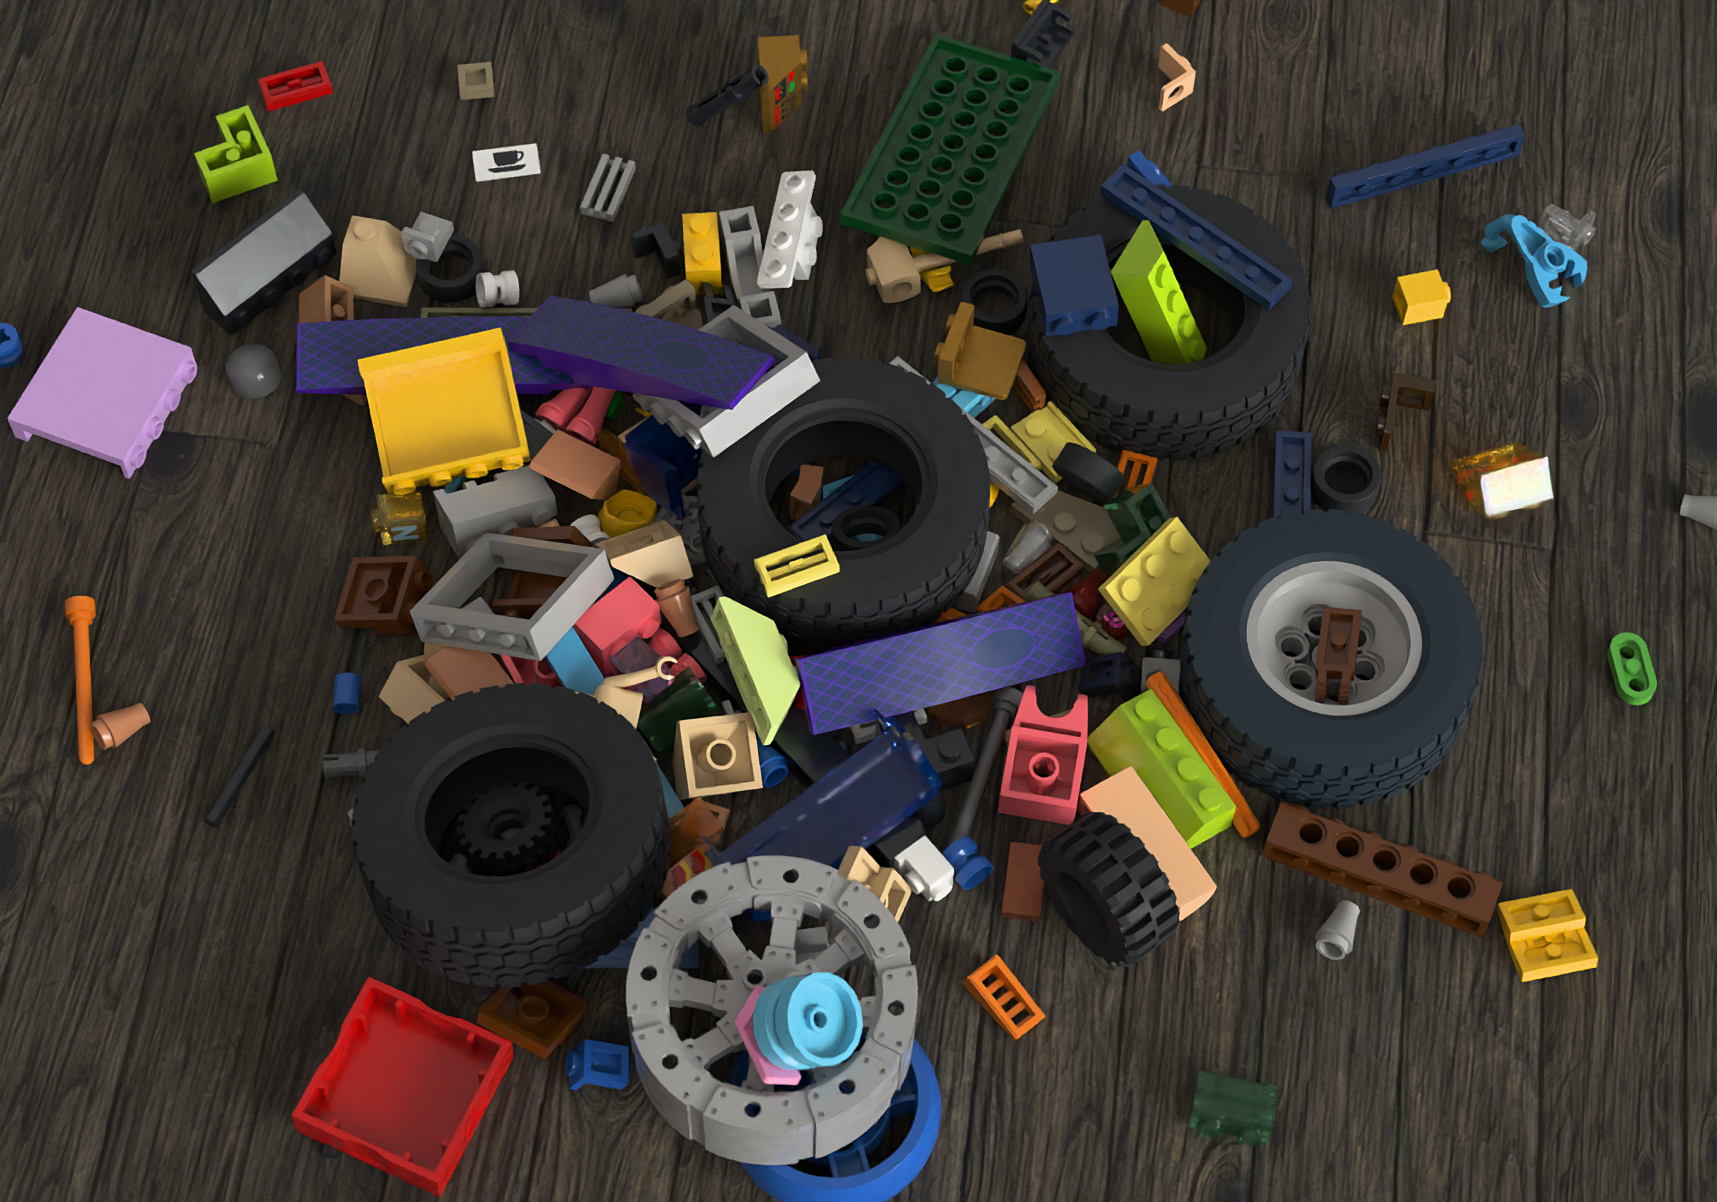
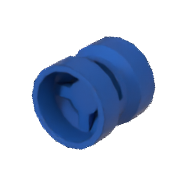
[942,836,993,890]

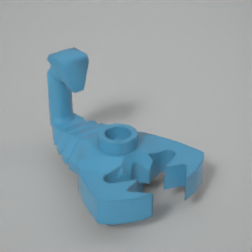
[1480,214,1587,308]

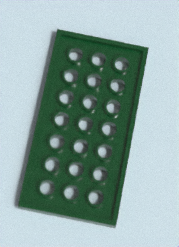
[839,33,1061,265]

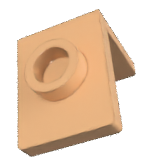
[1158,43,1196,111]

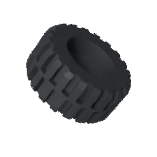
[1038,812,1180,967]

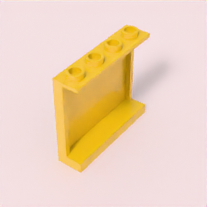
[357,328,531,495]

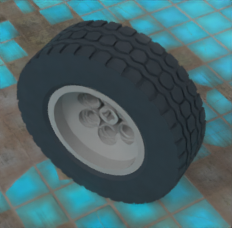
[1178,509,1482,809]

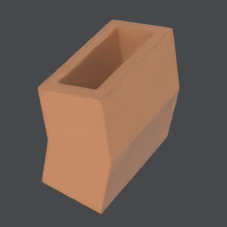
[790,464,824,521]

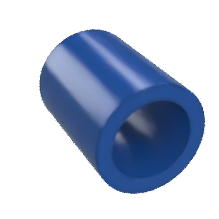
[333,673,361,715]

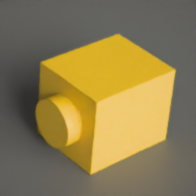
[1392,269,1451,325]

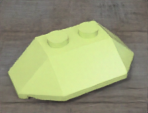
[711,596,801,746]

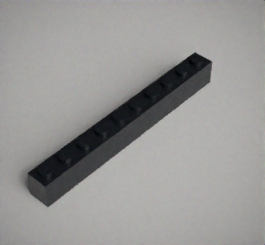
[652,584,925,869]

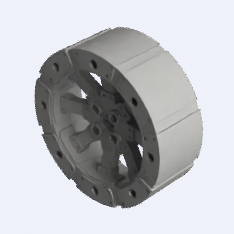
[626,855,918,1165]

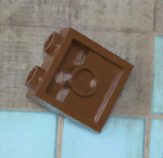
[333,555,432,635]
[477,981,588,1059]

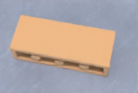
[1077,766,1217,921]

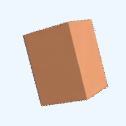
[528,429,621,500]
[424,646,514,700]

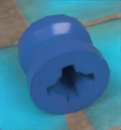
[0,323,24,368]

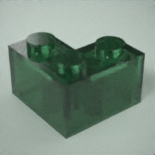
[1094,483,1171,579]

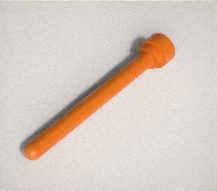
[65,596,96,765]

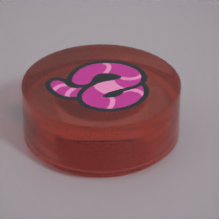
[1096,603,1130,640]

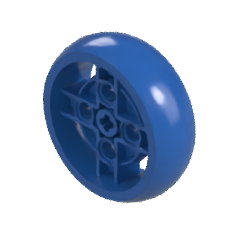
[727,1033,942,1202]

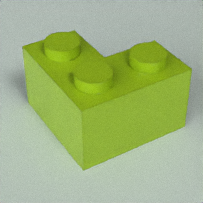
[194,105,278,203]

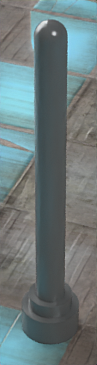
[948,686,1023,846]

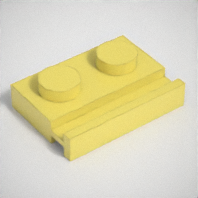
[1010,401,1096,484]

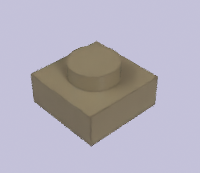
[457,62,495,100]

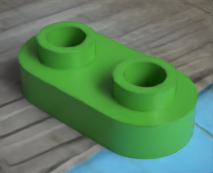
[1607,632,1657,705]

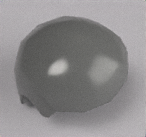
[225,343,282,399]

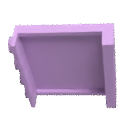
[7,307,197,479]

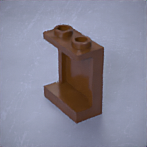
[491,526,593,620]

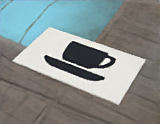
[472,143,541,182]

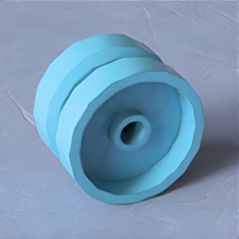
[753,972,863,1070]

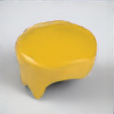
[598,489,657,538]

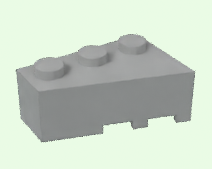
[433,465,558,559]

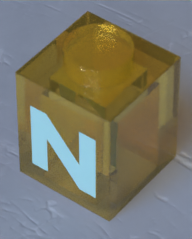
[371,490,427,545]

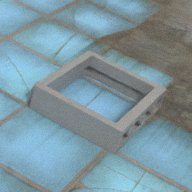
[632,305,820,457]
[410,532,614,661]

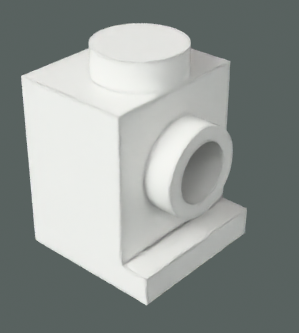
[894,835,954,902]

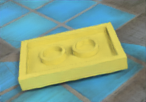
[1098,517,1211,646]

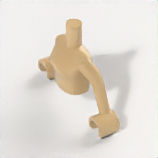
[575,656,678,760]

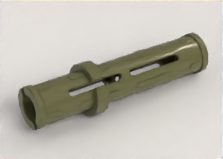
[1024,581,1128,656]

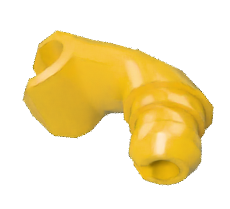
[910,246,955,292]

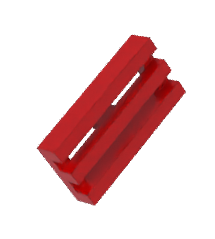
[257,61,333,112]

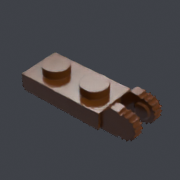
[1315,607,1362,705]

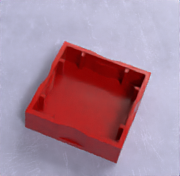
[292,977,514,1197]

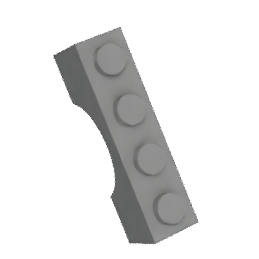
[719,206,782,336]

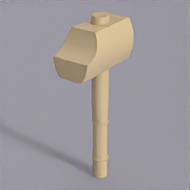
[865,229,1023,303]

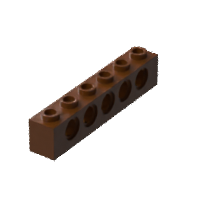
[1262,802,1503,938]

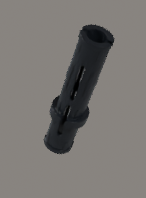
[686,64,769,127]

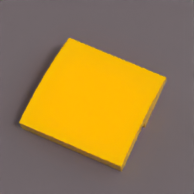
[1497,889,1598,982]

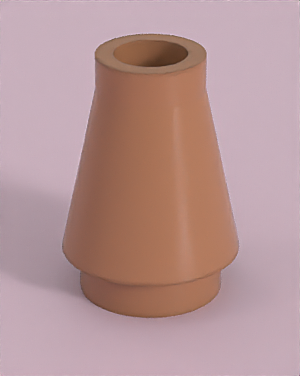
[654,579,699,638]
[90,703,150,750]

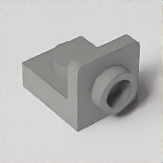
[401,212,454,262]

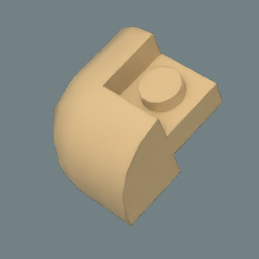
[839,846,912,922]

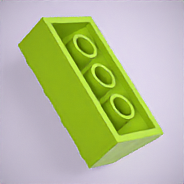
[1111,220,1207,364]
[1087,689,1236,849]

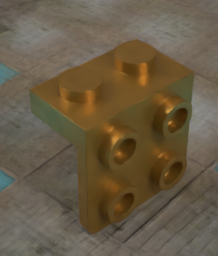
[934,301,1026,400]

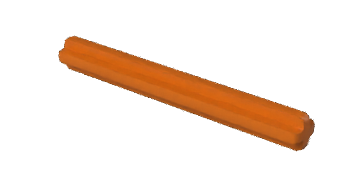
[1146,671,1261,838]

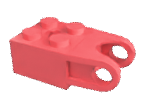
[998,685,1088,825]

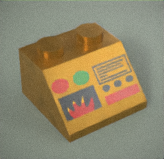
[758,35,808,134]

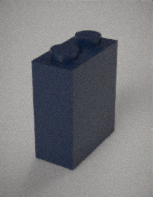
[1030,235,1118,336]

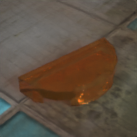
[928,689,996,728]

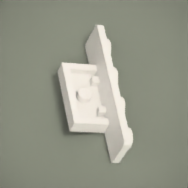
[757,171,823,289]

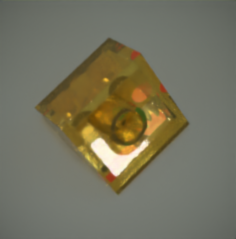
[1450,442,1553,519]

